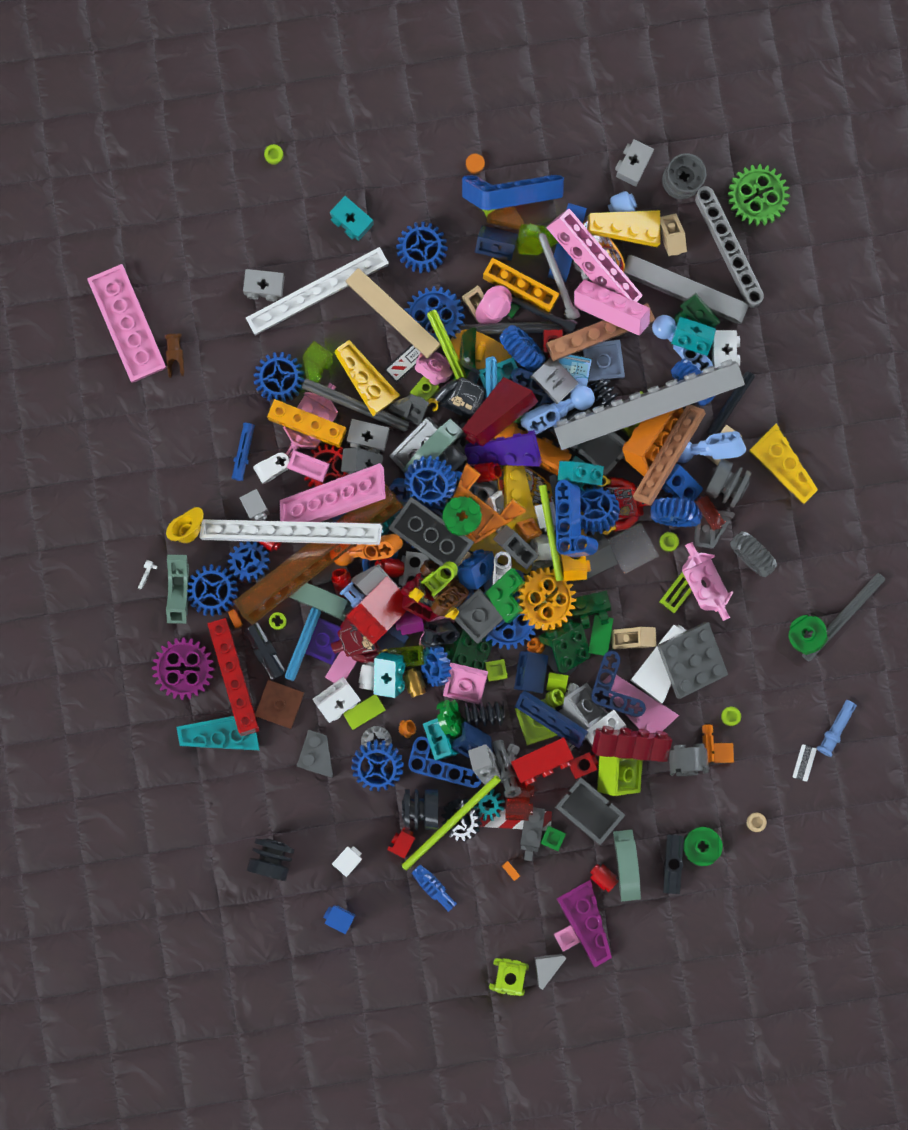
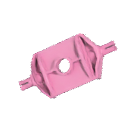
[283,383,338,457]
[682,542,733,621]

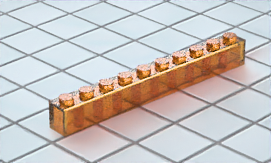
[234,483,403,625]

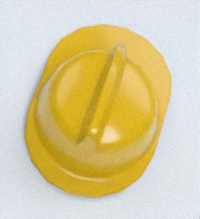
[166,507,204,543]

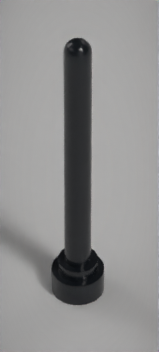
[511,295,578,334]

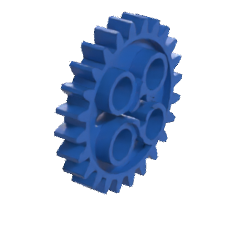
[404,286,465,343]
[486,592,536,650]

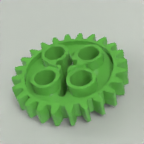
[727,164,790,226]

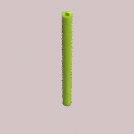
[539,485,564,581]

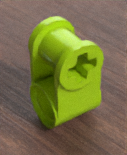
[420,561,458,597]

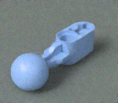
[652,315,713,373]
[520,386,594,434]
[677,431,746,463]

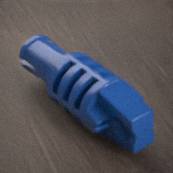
[411,865,457,912]

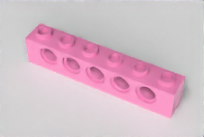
[546,209,643,302]

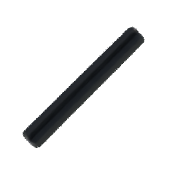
[707,371,755,436]

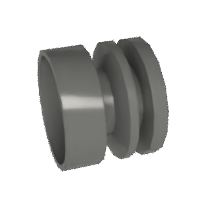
[662,153,707,200]
[704,459,751,508]

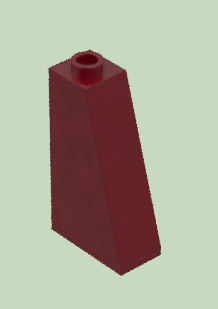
[462,377,538,447]

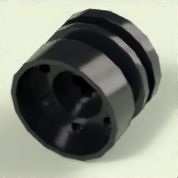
[402,789,438,830]
[246,838,295,881]

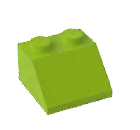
[597,756,643,796]

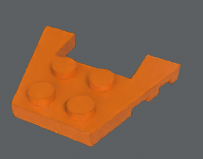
[453,463,526,544]

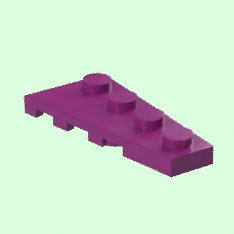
[556,880,612,967]

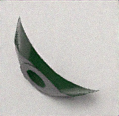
[460,327,480,374]

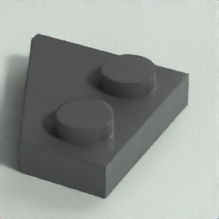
[387,394,429,426]
[694,509,735,549]
[297,730,333,778]

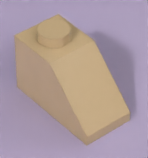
[660,214,687,256]
[611,627,656,649]

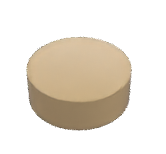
[747,813,767,832]

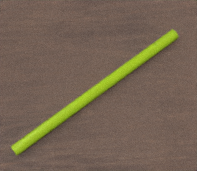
[402,775,501,870]

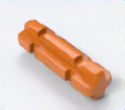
[702,724,714,762]

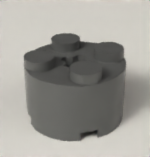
[669,744,709,776]

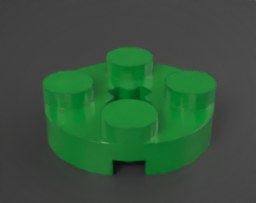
[442,496,482,536]
[789,615,828,655]
[437,700,466,739]
[683,827,723,866]

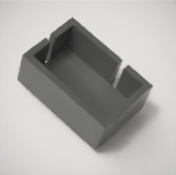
[569,410,625,476]
[555,777,625,845]

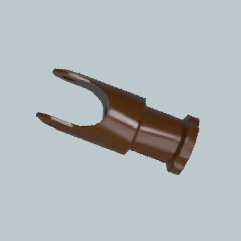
[164,334,184,378]

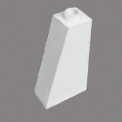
[630,625,687,704]

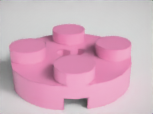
[415,352,453,385]

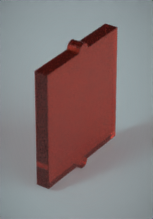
[695,495,725,531]

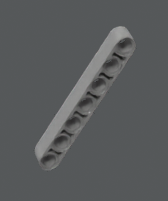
[695,186,764,308]
[624,255,749,324]

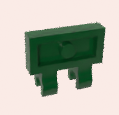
[674,293,720,328]
[571,590,611,629]

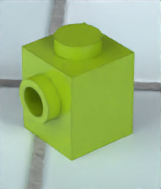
[410,376,440,401]

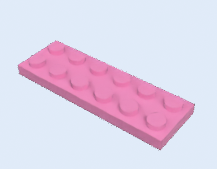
[87,264,167,383]
[280,463,385,522]

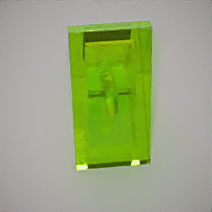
[388,645,424,667]

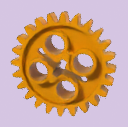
[515,567,576,630]

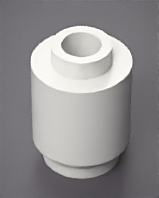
[358,662,374,691]

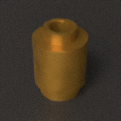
[403,668,426,698]

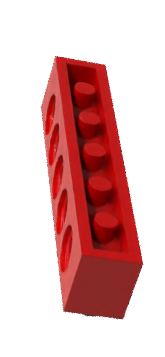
[207,618,260,737]

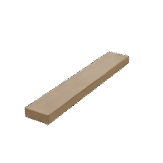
[345,268,441,359]

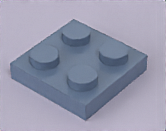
[583,340,625,383]

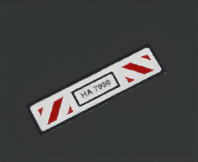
[384,328,435,383]

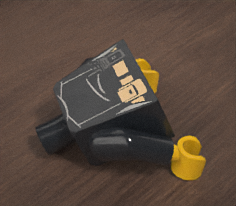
[427,371,486,422]

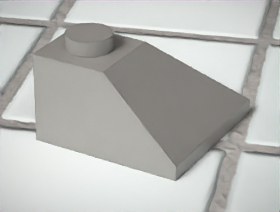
[563,683,608,730]

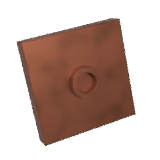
[255,680,304,729]

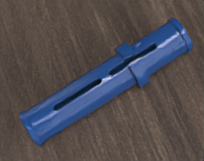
[231,423,255,481]

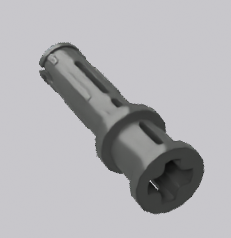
[492,740,522,798]

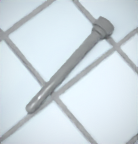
[539,233,581,320]

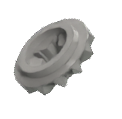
[361,726,392,756]

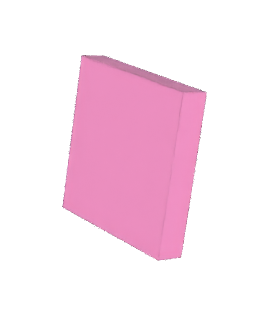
[443,662,488,704]

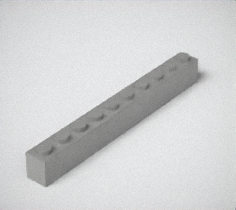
[553,359,745,450]

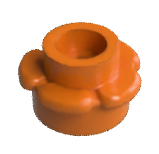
[527,637,545,654]
[398,720,416,738]

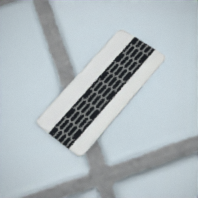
[793,744,817,781]

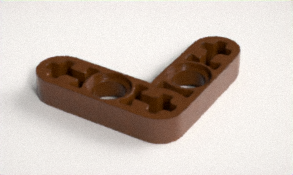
[420,560,469,616]

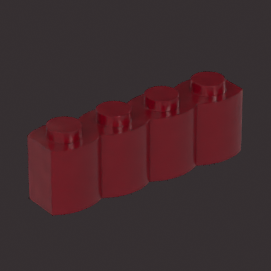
[592,726,672,762]

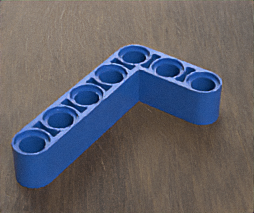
[462,175,564,210]

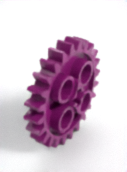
[152,637,215,700]

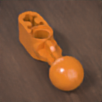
[331,534,403,566]

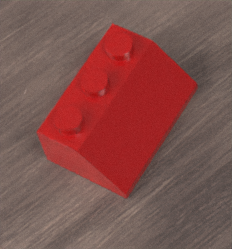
[511,738,574,786]

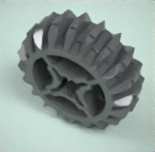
[730,531,777,577]

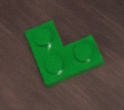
[485,568,525,623]

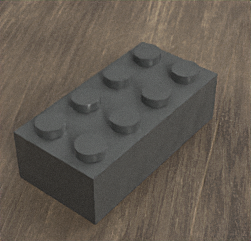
[388,497,474,573]

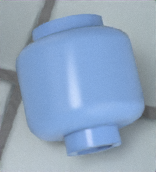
[608,191,637,212]

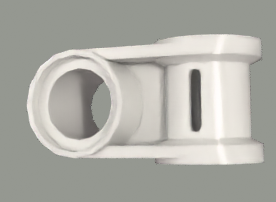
[253,453,290,484]
[493,552,512,585]

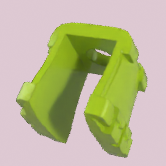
[489,958,529,996]

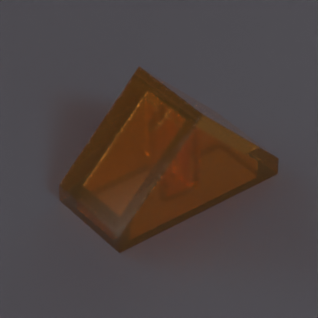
[486,206,525,231]

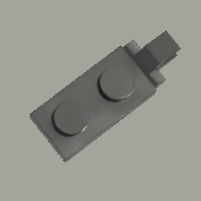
[520,806,545,861]

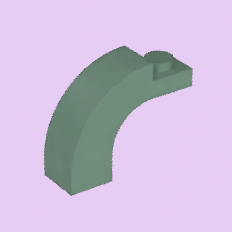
[403,419,464,482]
[166,555,189,624]
[287,579,354,621]
[613,830,641,902]

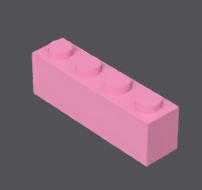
[574,279,650,336]

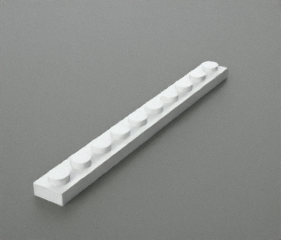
[199,519,382,545]

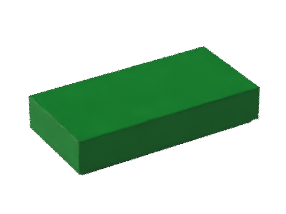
[589,615,614,656]

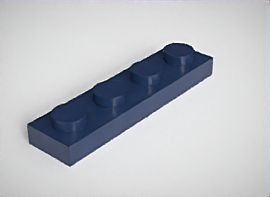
[515,690,589,749]

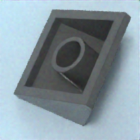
[573,531,618,581]

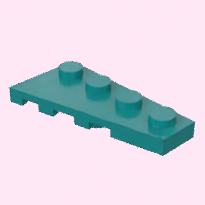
[176,716,260,751]

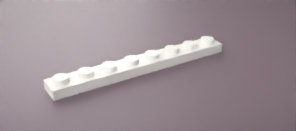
[246,247,389,336]

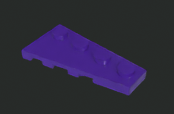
[464,430,542,466]

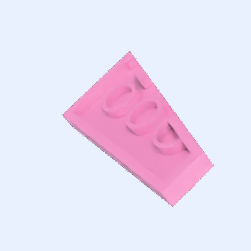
[602,675,679,733]

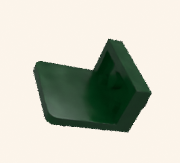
[539,619,591,673]
[444,627,492,670]

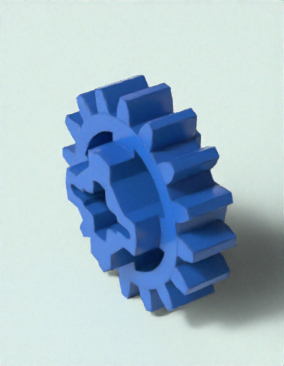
[228,541,270,583]
[420,645,452,687]

